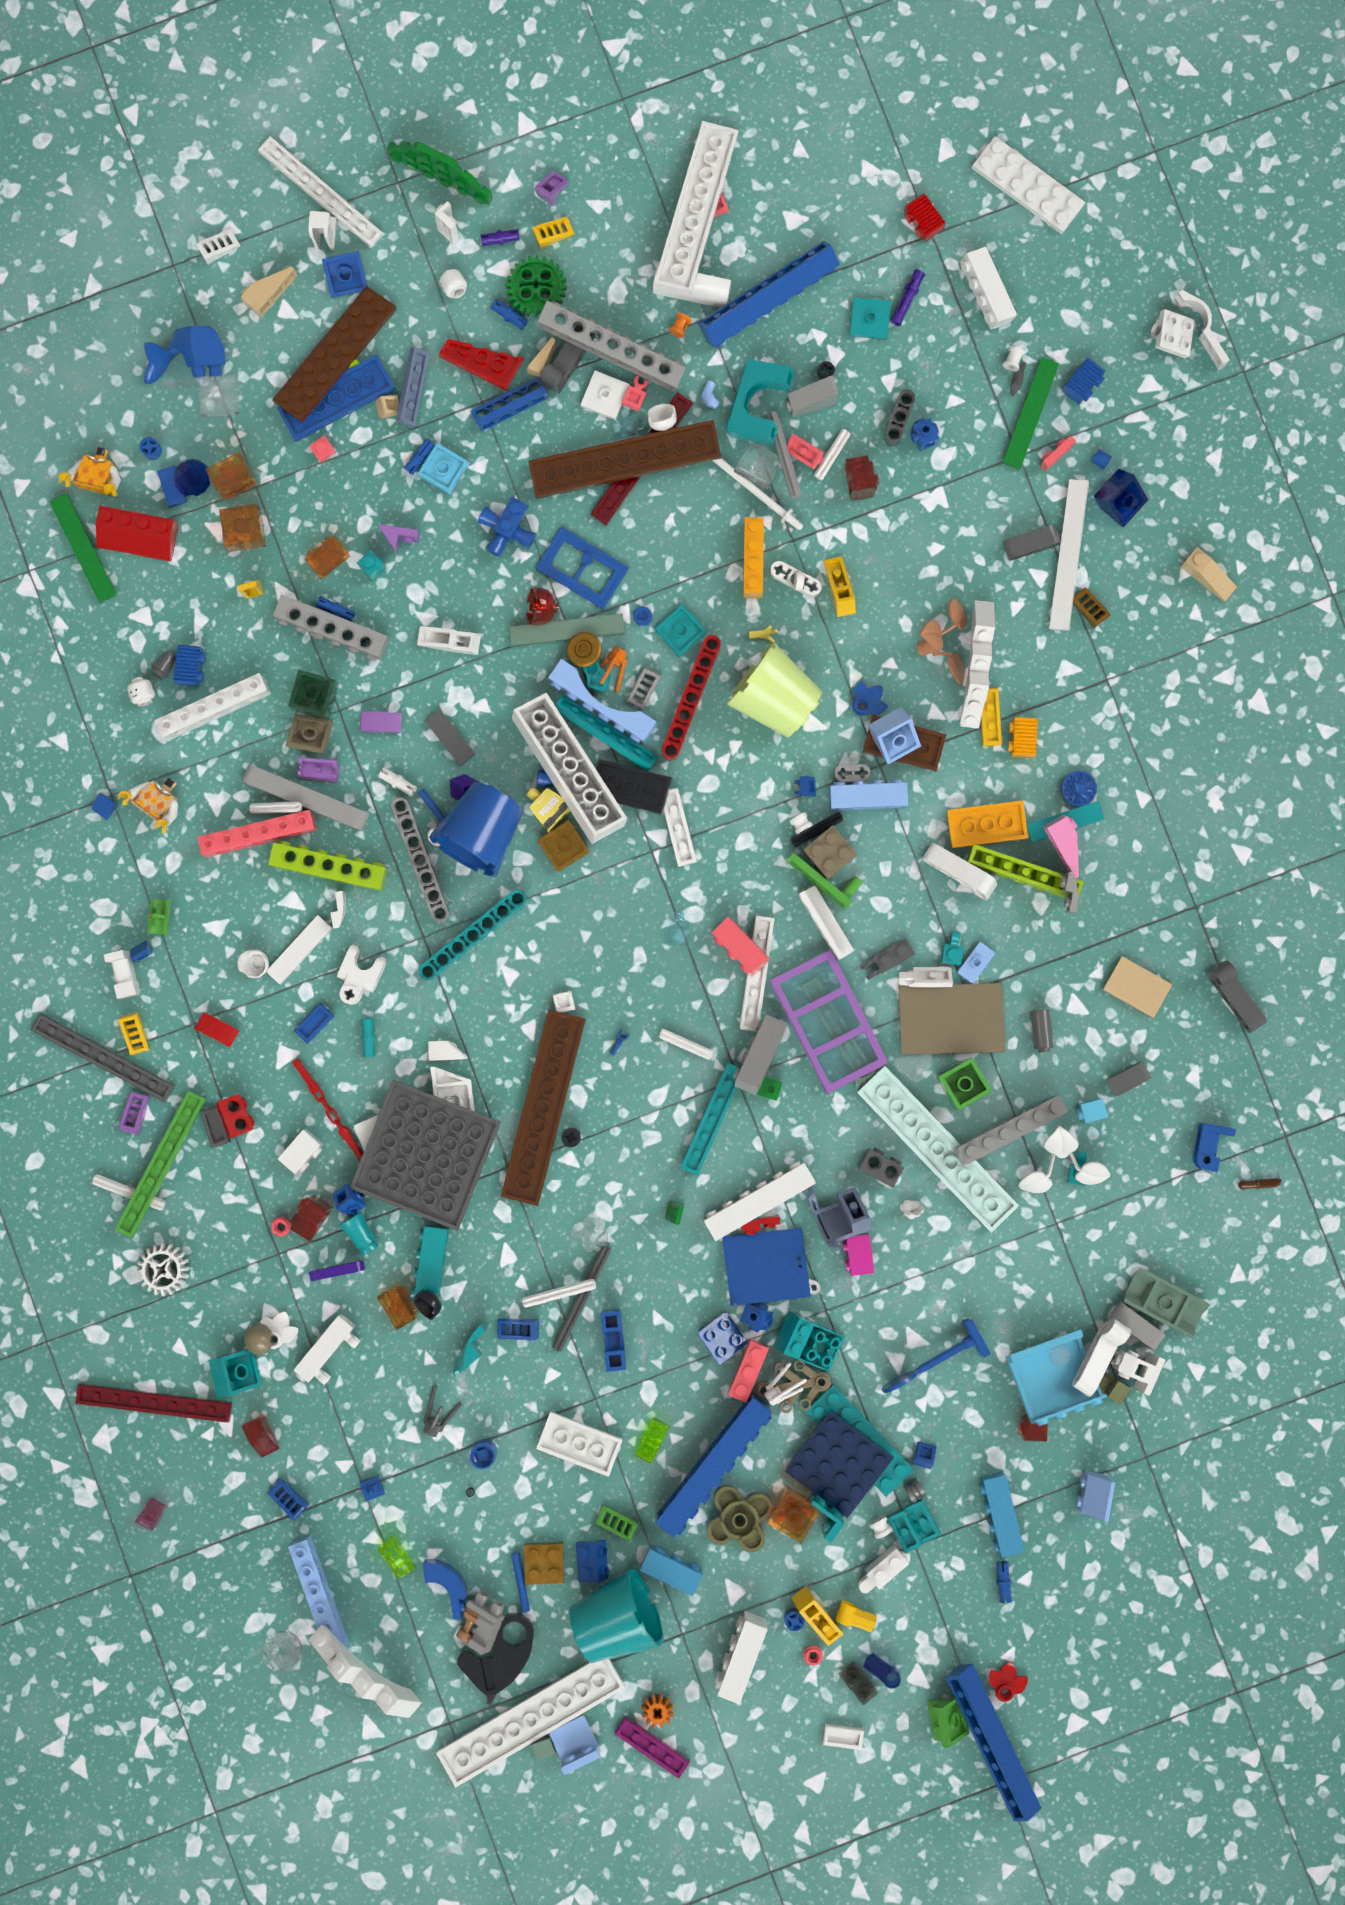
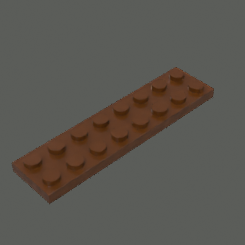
[272,286,397,424]

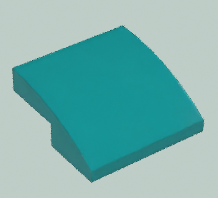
[887,1498,941,1553]

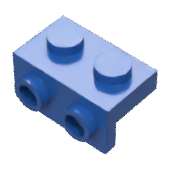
[576,1539,609,1583]

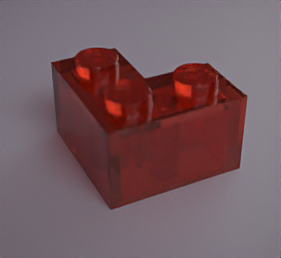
[844,455,879,501]
[290,1195,333,1241]

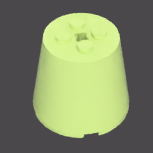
[726,642,822,738]

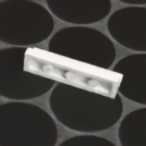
[798,885,854,961]

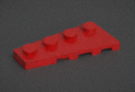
[439,339,524,391]

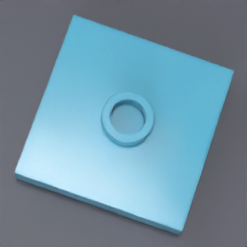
[417,443,470,495]

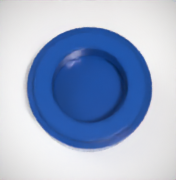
[633,606,653,626]

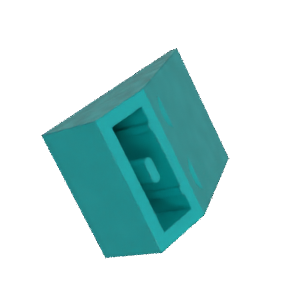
[773,1311,845,1372]

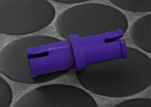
[481,228,520,247]

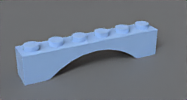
[548,659,657,743]

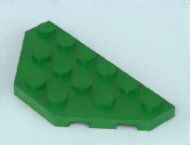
[387,142,493,205]

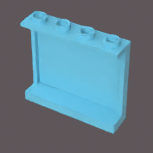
[1005,1329,1107,1426]

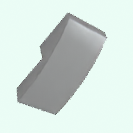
[1060,872,1078,914]

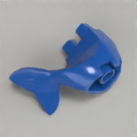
[144,326,225,385]

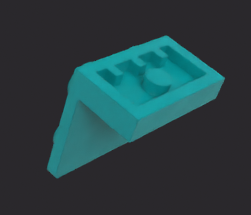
[809,1493,845,1543]

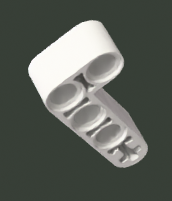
[922,843,997,901]
[1072,1319,1131,1397]

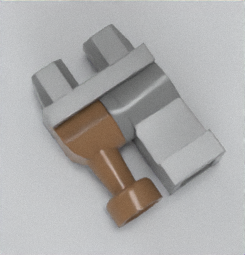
[456,1591,505,1655]

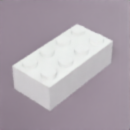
[715,1611,768,1704]

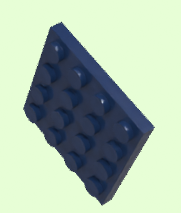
[785,1409,894,1519]

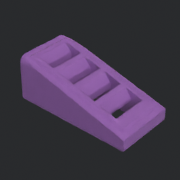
[118,1092,149,1136]

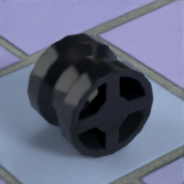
[561,1128,581,1147]

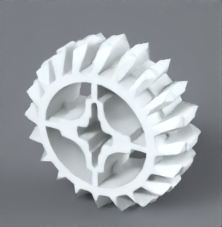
[137,1243,190,1296]

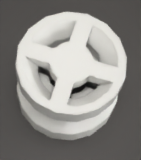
[789,812,813,834]
[869,1515,893,1539]

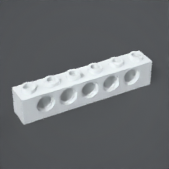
[155,673,271,741]

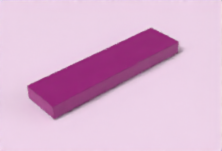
[614,1716,690,1778]

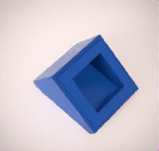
[92,793,118,820]
[130,941,153,962]
[912,1441,937,1469]

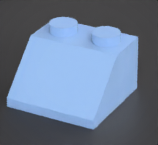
[868,707,921,764]
[1076,1471,1115,1522]

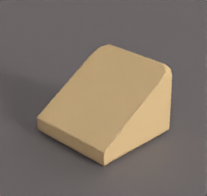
[376,395,399,418]

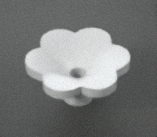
[900,1200,924,1219]

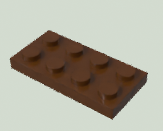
[862,715,946,772]

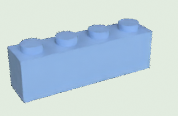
[829,780,908,811]

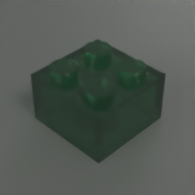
[288,670,339,720]

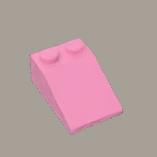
[1043,815,1079,879]

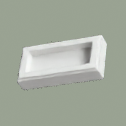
[822,1723,864,1750]

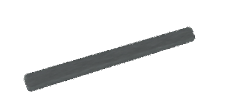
[552,1245,611,1352]

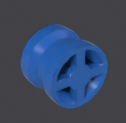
[139,437,162,460]
[784,1608,805,1632]

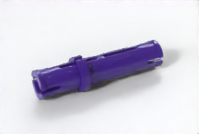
[890,269,925,326]

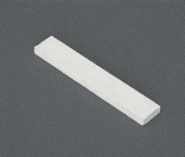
[739,916,775,1032]

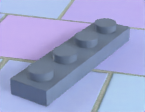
[396,347,429,427]

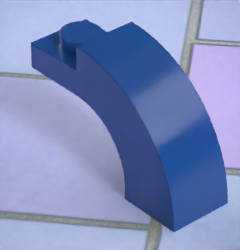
[423,1559,468,1620]

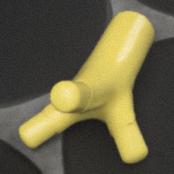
[749,625,778,642]

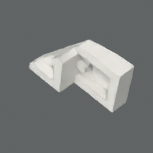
[330,891,346,929]
[428,1041,468,1061]

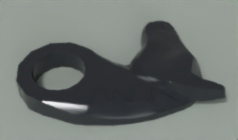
[457,1613,534,1705]

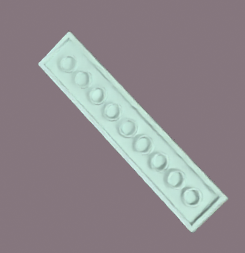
[857,1066,1019,1233]

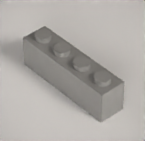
[733,1015,787,1095]

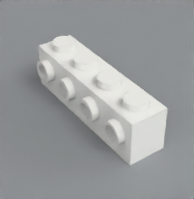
[960,247,1017,330]

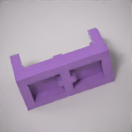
[298,757,340,782]

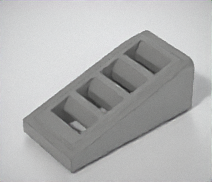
[627,666,662,710]

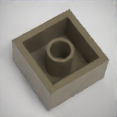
[802,826,858,880]

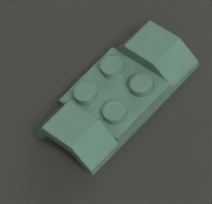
[1123,1267,1210,1339]

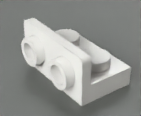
[435,201,459,245]

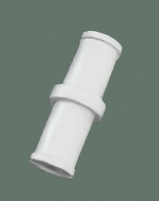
[378,767,417,797]

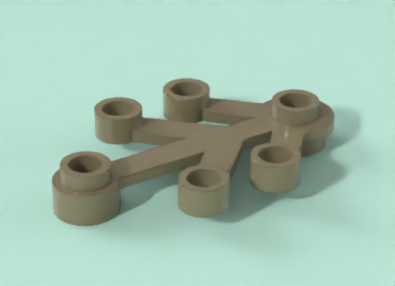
[756,1359,831,1413]

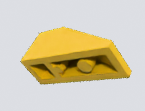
[823,556,856,617]
[791,1586,844,1646]

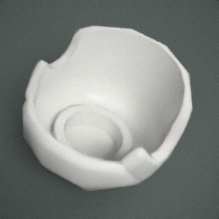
[648,404,676,431]
[237,949,269,978]

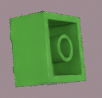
[937,1057,992,1111]

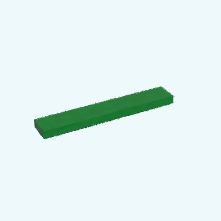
[1002,357,1059,470]
[49,493,117,603]

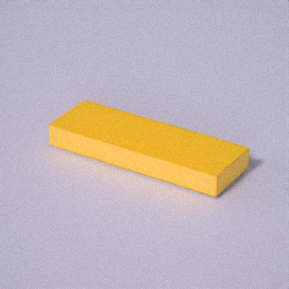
[980,688,1002,747]

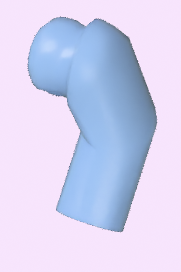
[702,380,719,409]

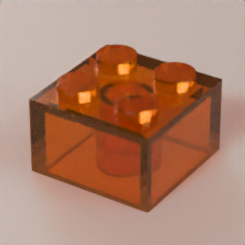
[206,452,257,499]
[219,504,267,552]
[767,1485,820,1544]

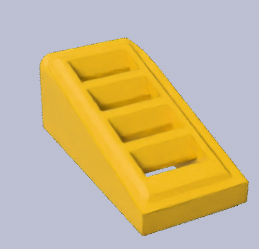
[532,217,575,249]
[237,580,264,599]
[118,1011,149,1055]

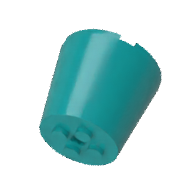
[569,1569,664,1663]

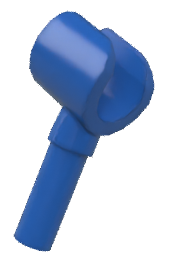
[611,1029,629,1055]

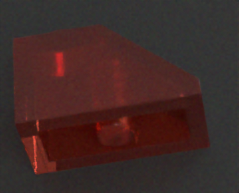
[241,1413,280,1457]
[1018,1413,1048,1441]

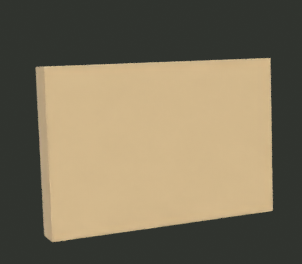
[1102,956,1172,1018]

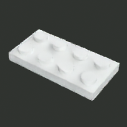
[536,1411,623,1477]

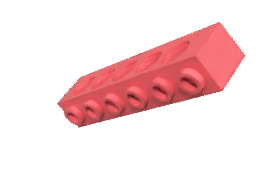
[197,810,318,858]

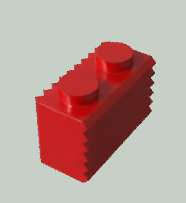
[904,193,946,242]

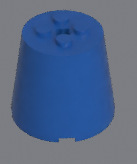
[429,782,523,877]

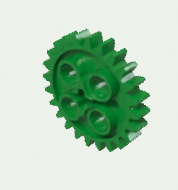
[506,255,567,318]

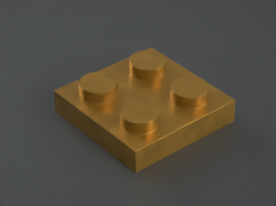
[537,820,590,873]
[524,1542,564,1585]

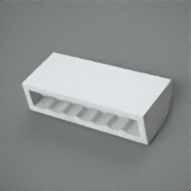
[653,264,731,308]

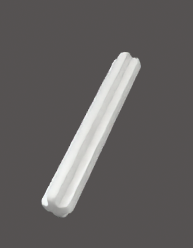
[92,1174,166,1210]
[522,1279,596,1308]

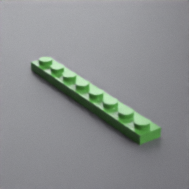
[114,1091,207,1238]

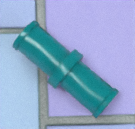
[360,1018,376,1057]

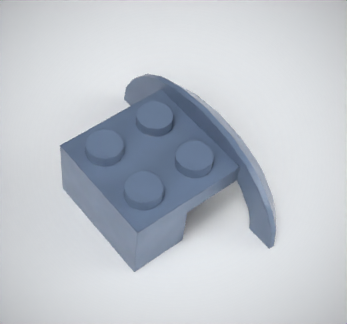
[807,1186,871,1252]

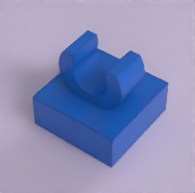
[794,776,816,797]
[359,1475,385,1501]

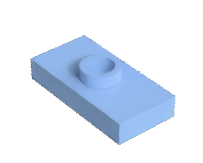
[957,942,995,984]

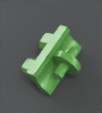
[147,899,171,935]

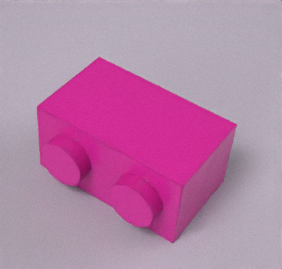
[842,1233,874,1276]

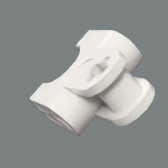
[337,944,387,1005]

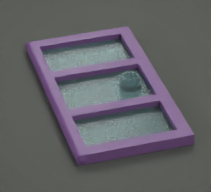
[769,950,889,1094]

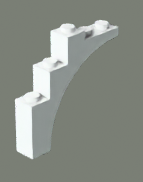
[960,600,995,728]
[309,1625,422,1718]

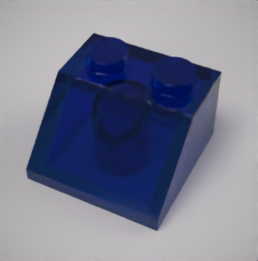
[1094,469,1148,528]

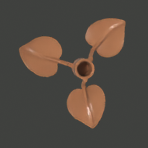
[917,598,967,687]

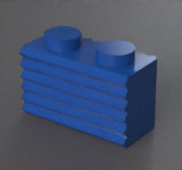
[1062,357,1105,405]
[173,644,206,687]

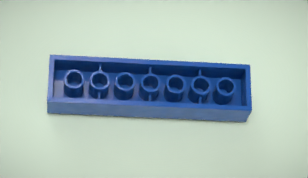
[655,1393,772,1538]

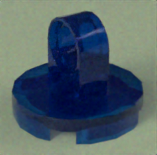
[173,459,211,497]

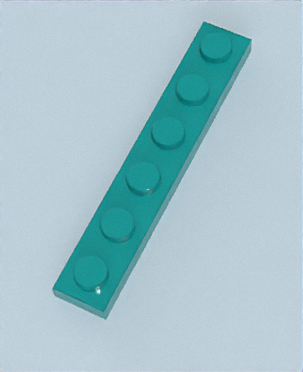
[555,695,658,771]
[680,1062,741,1176]

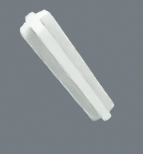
[814,429,850,481]
[249,802,302,814]
[659,1029,713,1060]

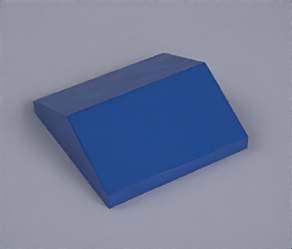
[322,251,367,298]

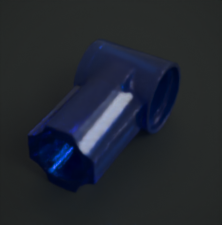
[863,1652,901,1689]

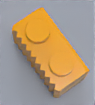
[1008,717,1038,758]

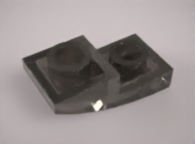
[838,1661,879,1705]

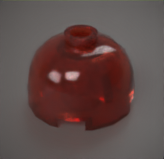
[526,587,559,626]

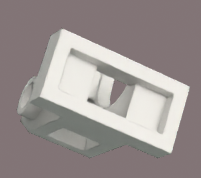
[1110,1349,1165,1396]

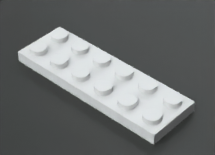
[972,136,1086,235]

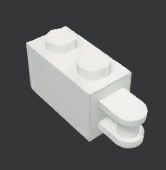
[858,1544,909,1593]

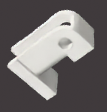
[309,211,337,251]
[104,950,140,999]

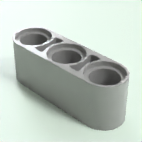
[1109,1302,1166,1351]

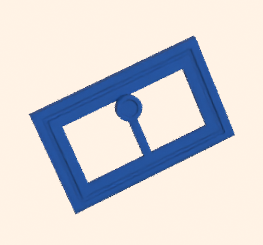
[536,527,629,610]

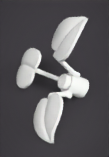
[1018,1126,1111,1193]

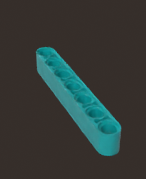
[419,890,527,981]

